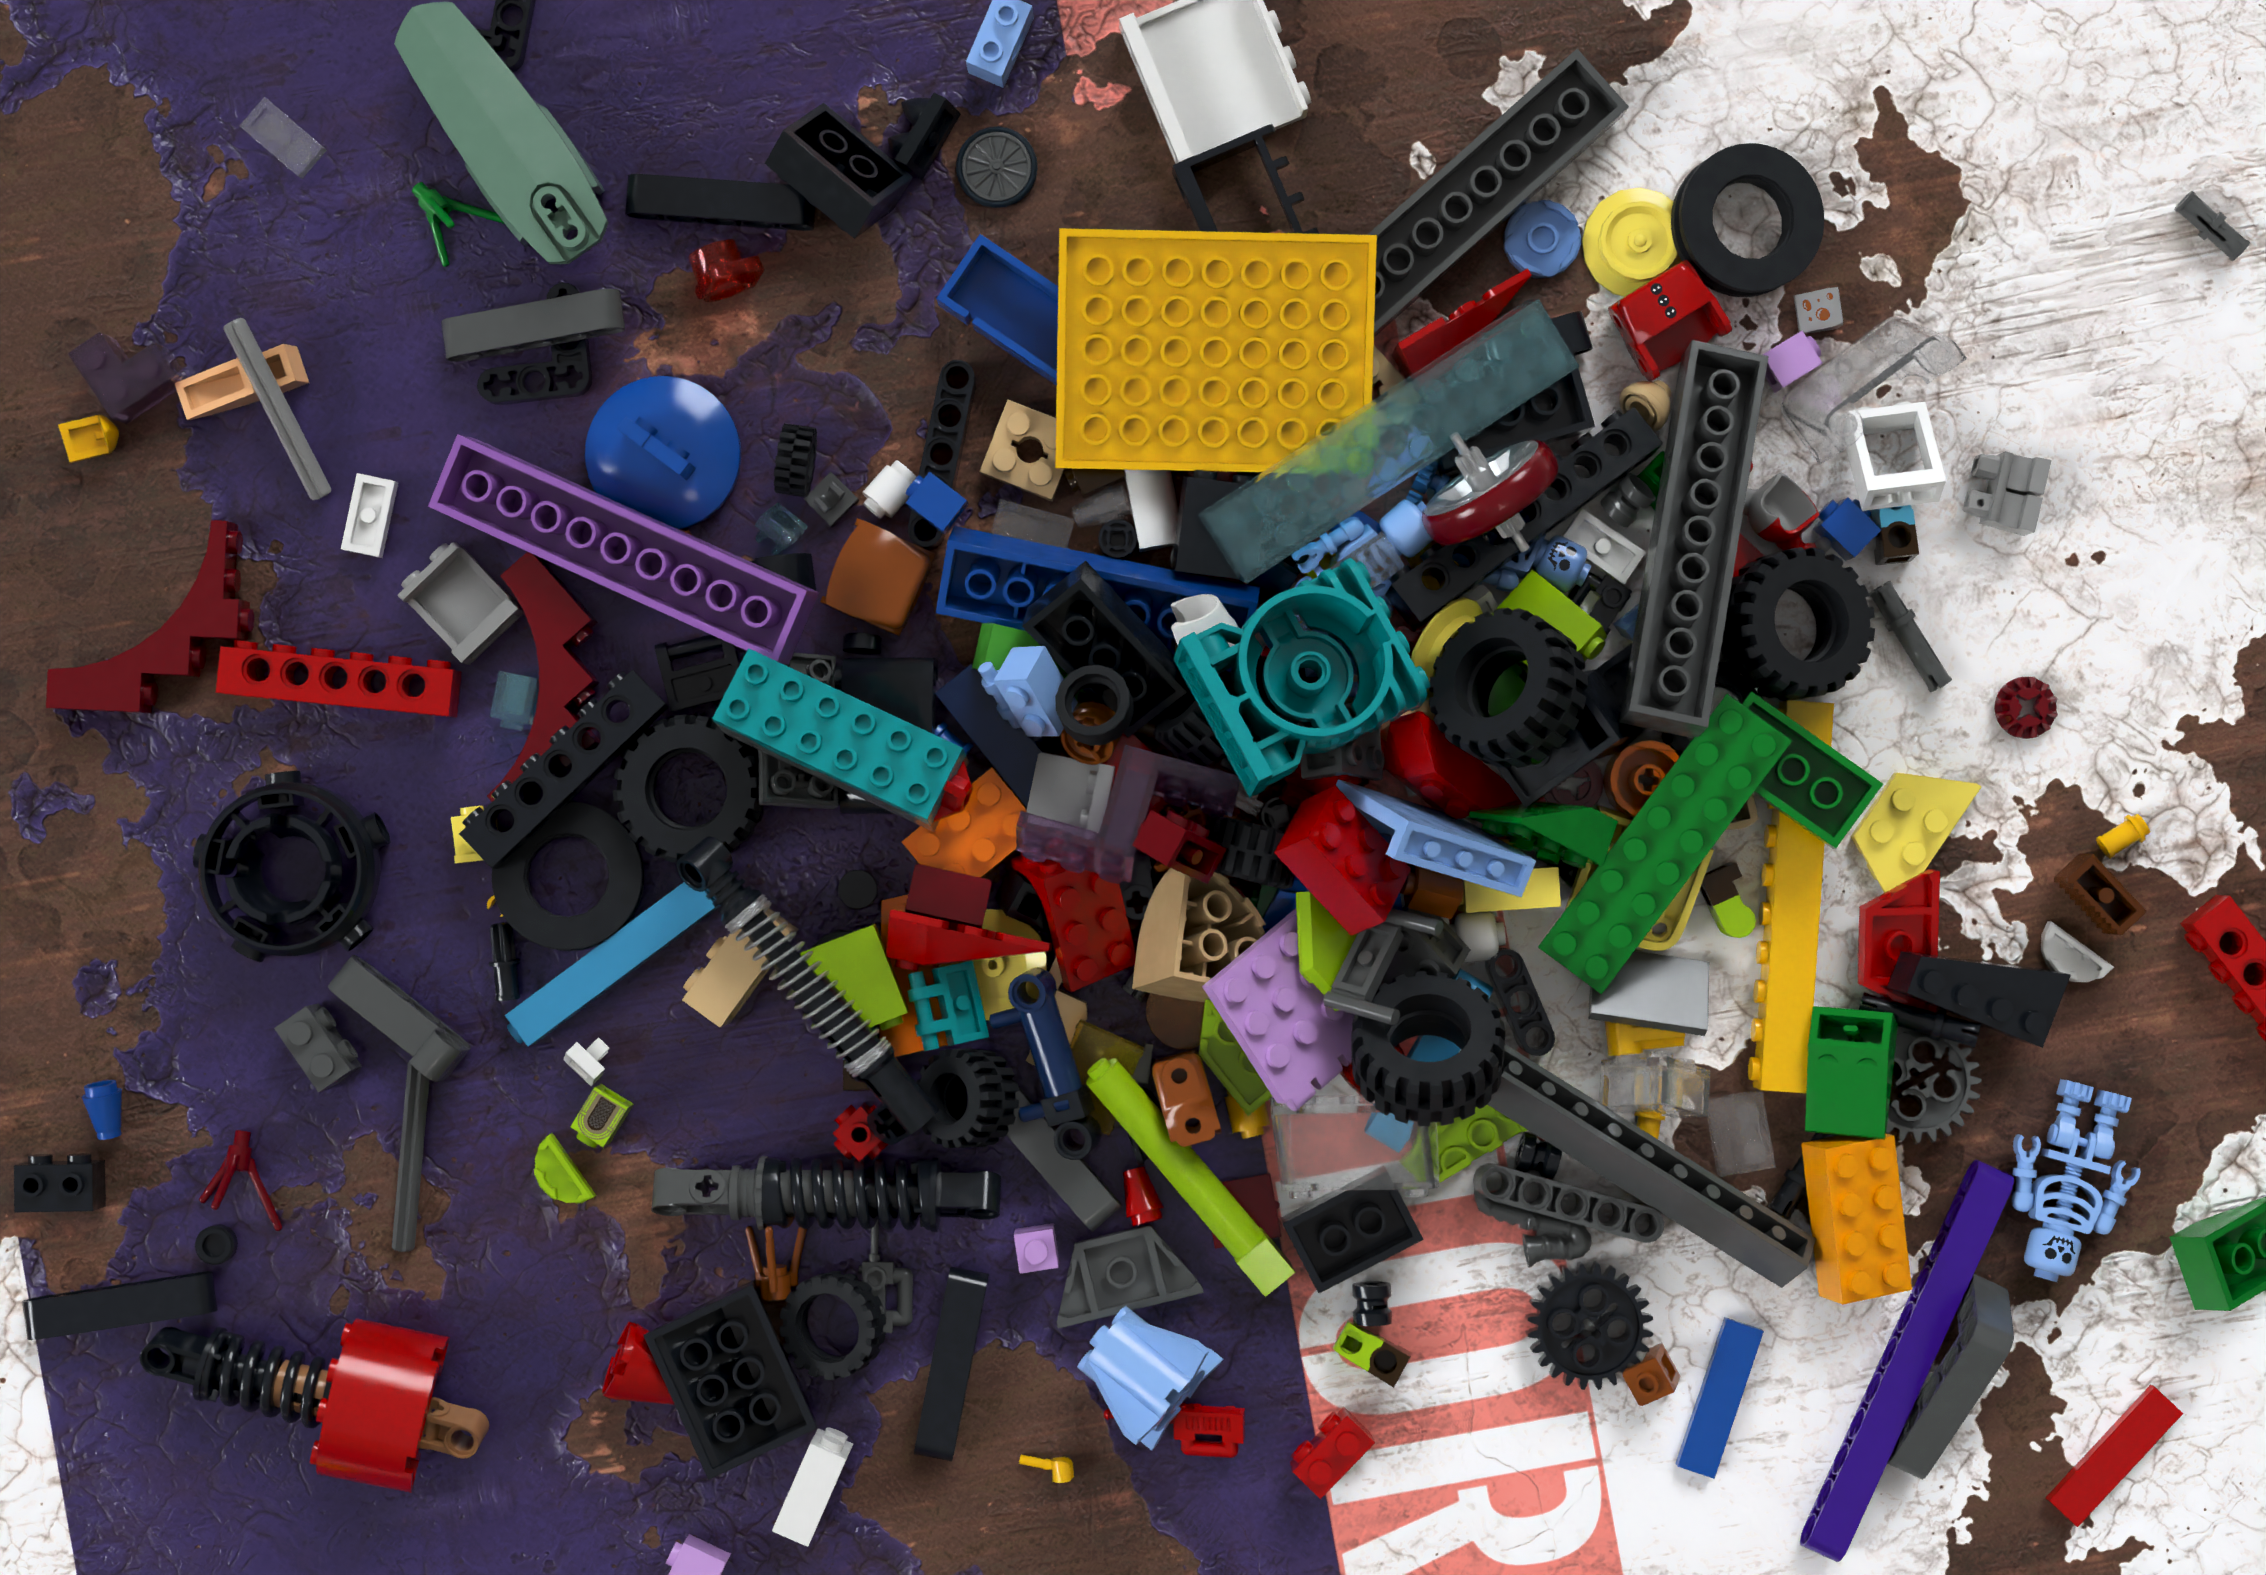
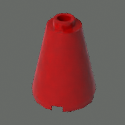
[602,1321,674,1405]

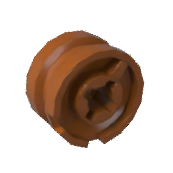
[1061,702,1122,765]

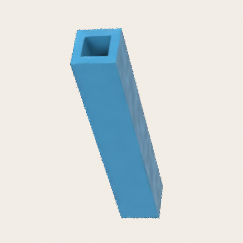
[505,882,720,1047]

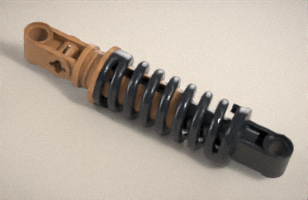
[140,1327,489,1459]

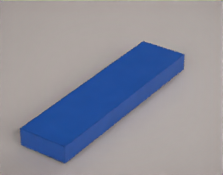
[1675,1317,1764,1479]

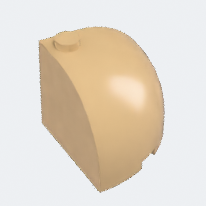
[1132,868,1266,1002]

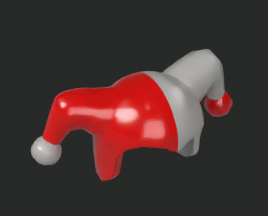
[1743,462,1831,553]

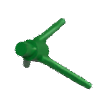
[412,182,505,267]

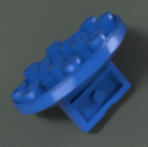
[585,376,741,530]

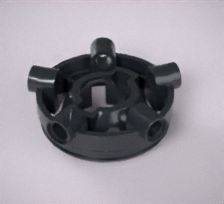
[193,771,391,962]

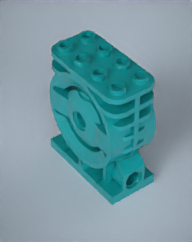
[1173,558,1430,798]

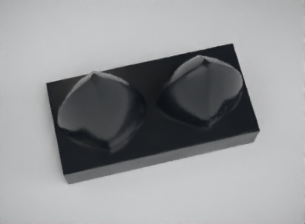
[888,93,961,180]

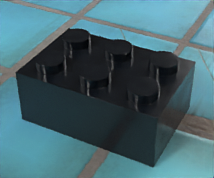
[765,103,913,239]
[1281,1165,1424,1293]

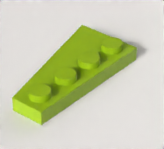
[1399,1105,1527,1190]

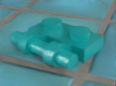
[907,961,989,1051]

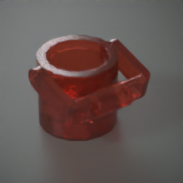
[688,239,765,302]

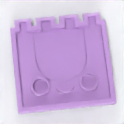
[1202,908,1355,1111]

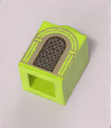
[570,1084,634,1148]

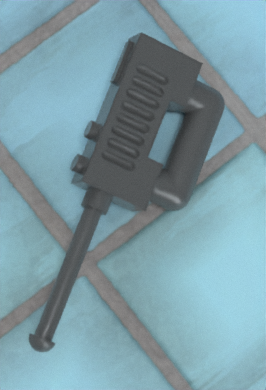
[859,1217,913,1333]

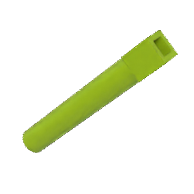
[1086,1058,1296,1297]

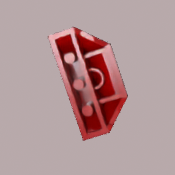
[1383,711,1518,819]

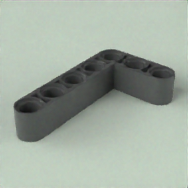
[1887,1274,2014,1480]

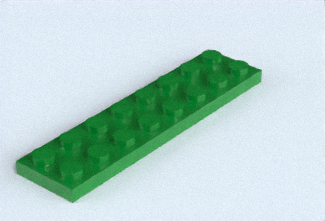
[1538,693,1792,994]

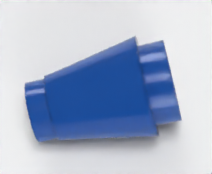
[82,1080,122,1140]

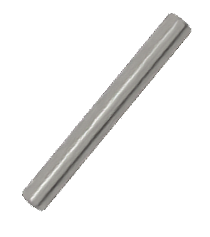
[223,318,331,500]

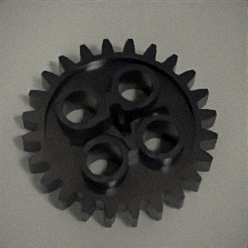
[1525,1261,1654,1390]

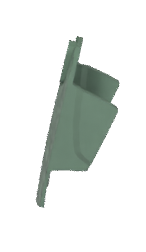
[394,2,608,264]

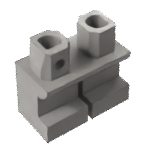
[1962,451,2051,536]

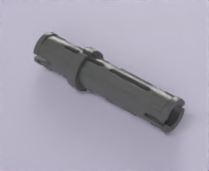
[1869,581,1952,692]

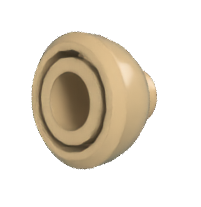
[1619,380,1671,432]

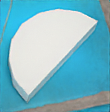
[2041,921,2114,982]

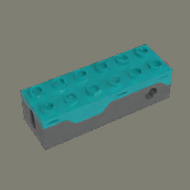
[712,648,973,832]

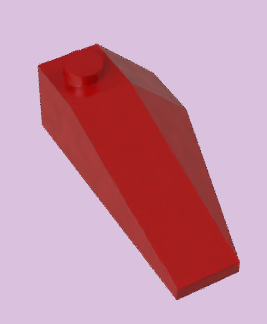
[1391,268,1531,393]
[886,909,1053,971]

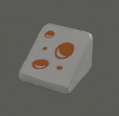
[1794,287,1843,334]

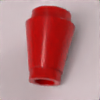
[1123,1166,1164,1227]

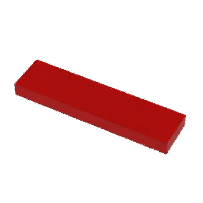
[2045,1384,2184,1527]

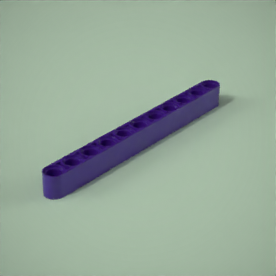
[1800,1160,2014,1562]

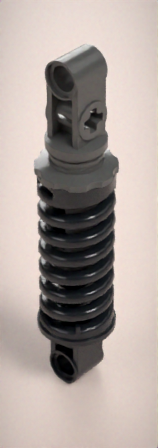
[651,1156,1001,1232]

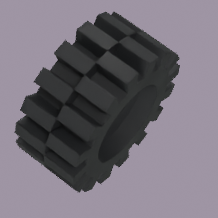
[774,423,817,497]

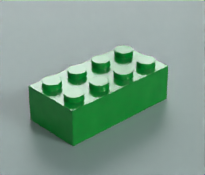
[1742,691,1883,849]

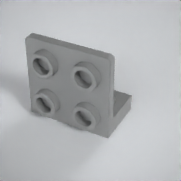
[1023,752,1116,845]

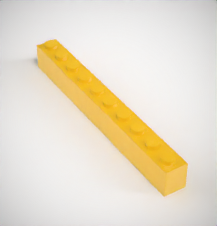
[1748,700,1834,1093]

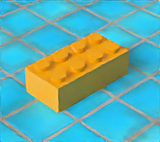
[1801,1134,1912,1305]

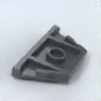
[1057,1224,1204,1329]

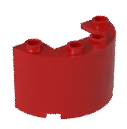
[310,1318,450,1493]

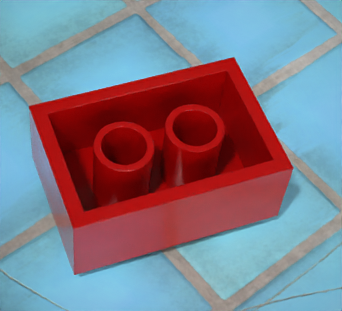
[1274,785,1411,936]

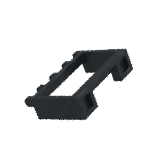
[1172,124,1319,234]

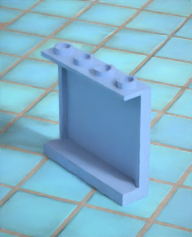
[1336,779,1536,897]

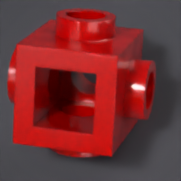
[832,1102,888,1162]

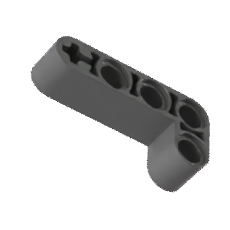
[328,955,471,1082]

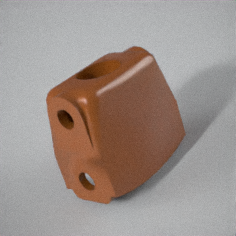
[820,518,936,637]
[1152,1050,1222,1147]

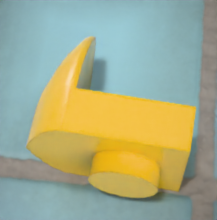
[58,414,119,463]

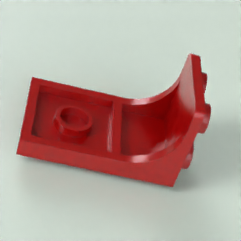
[1011,836,1136,992]

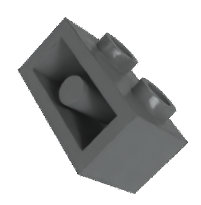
[274,1003,362,1093]

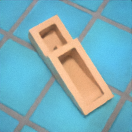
[174,344,309,420]

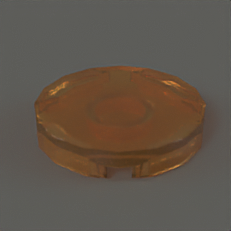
[1146,993,1205,1049]

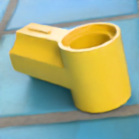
[1605,1021,1685,1056]

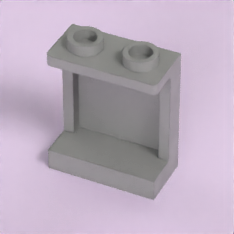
[397,542,524,665]

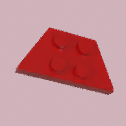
[1857,869,1940,1012]

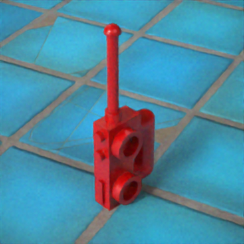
[1104,1403,1245,1458]

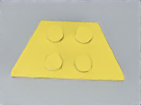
[1850,773,1981,893]

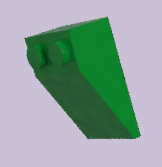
[2169,1197,2266,1311]

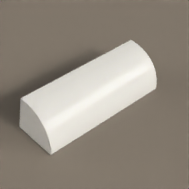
[1124,470,1179,552]

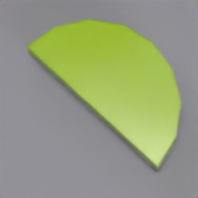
[534,1132,597,1203]

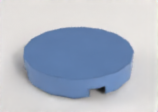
[1503,200,1581,279]

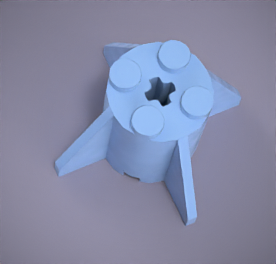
[1077,1306,1223,1451]

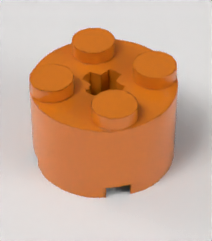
[1603,740,1680,818]

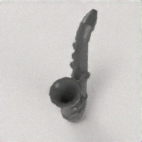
[1474,1187,1592,1268]

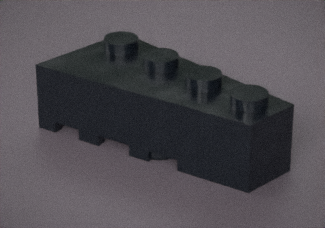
[1887,951,2071,1048]

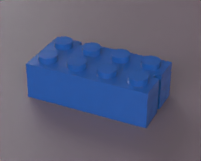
[936,234,1058,386]

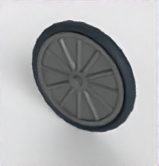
[956,126,1038,208]

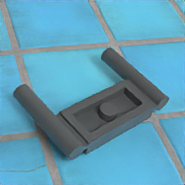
[1323,908,1443,1025]

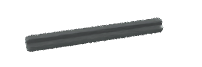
[392,1060,429,1252]

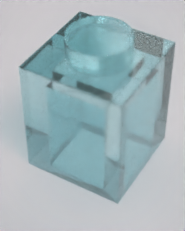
[490,671,539,731]

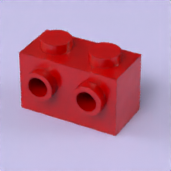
[1290,1407,1375,1499]

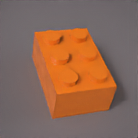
[902,767,1037,878]

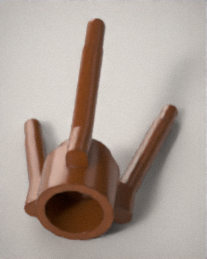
[745,1226,807,1300]

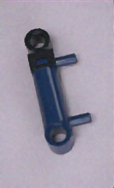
[989,968,1102,1160]

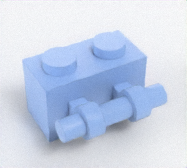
[978,646,1078,737]

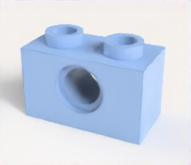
[966,0,1034,88]

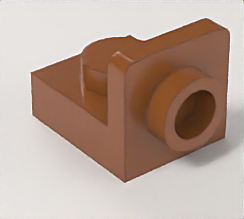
[1622,1343,1681,1406]

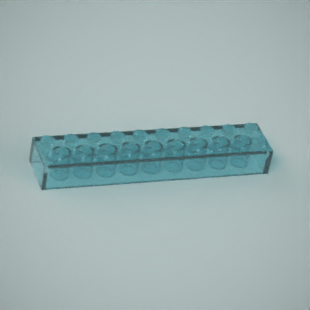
[1198,299,1580,583]

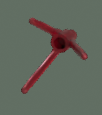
[199,1130,282,1231]

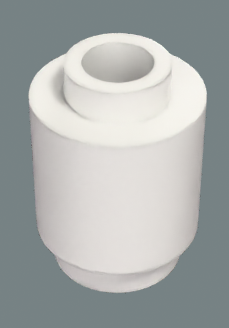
[862,460,916,519]

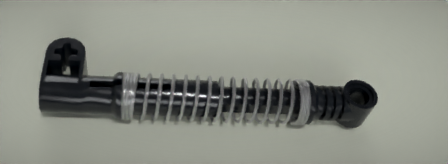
[676,836,939,1145]

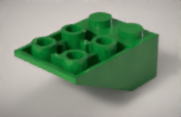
[1469,801,1618,868]
[1805,1006,1898,1140]

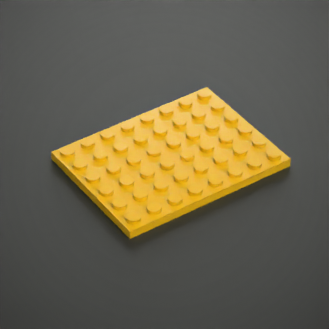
[1055,228,1377,474]

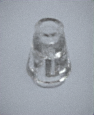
[1072,485,1132,528]

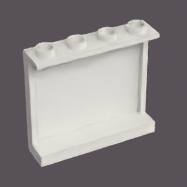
[1119,0,1311,164]

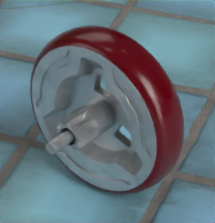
[1422,432,1558,552]

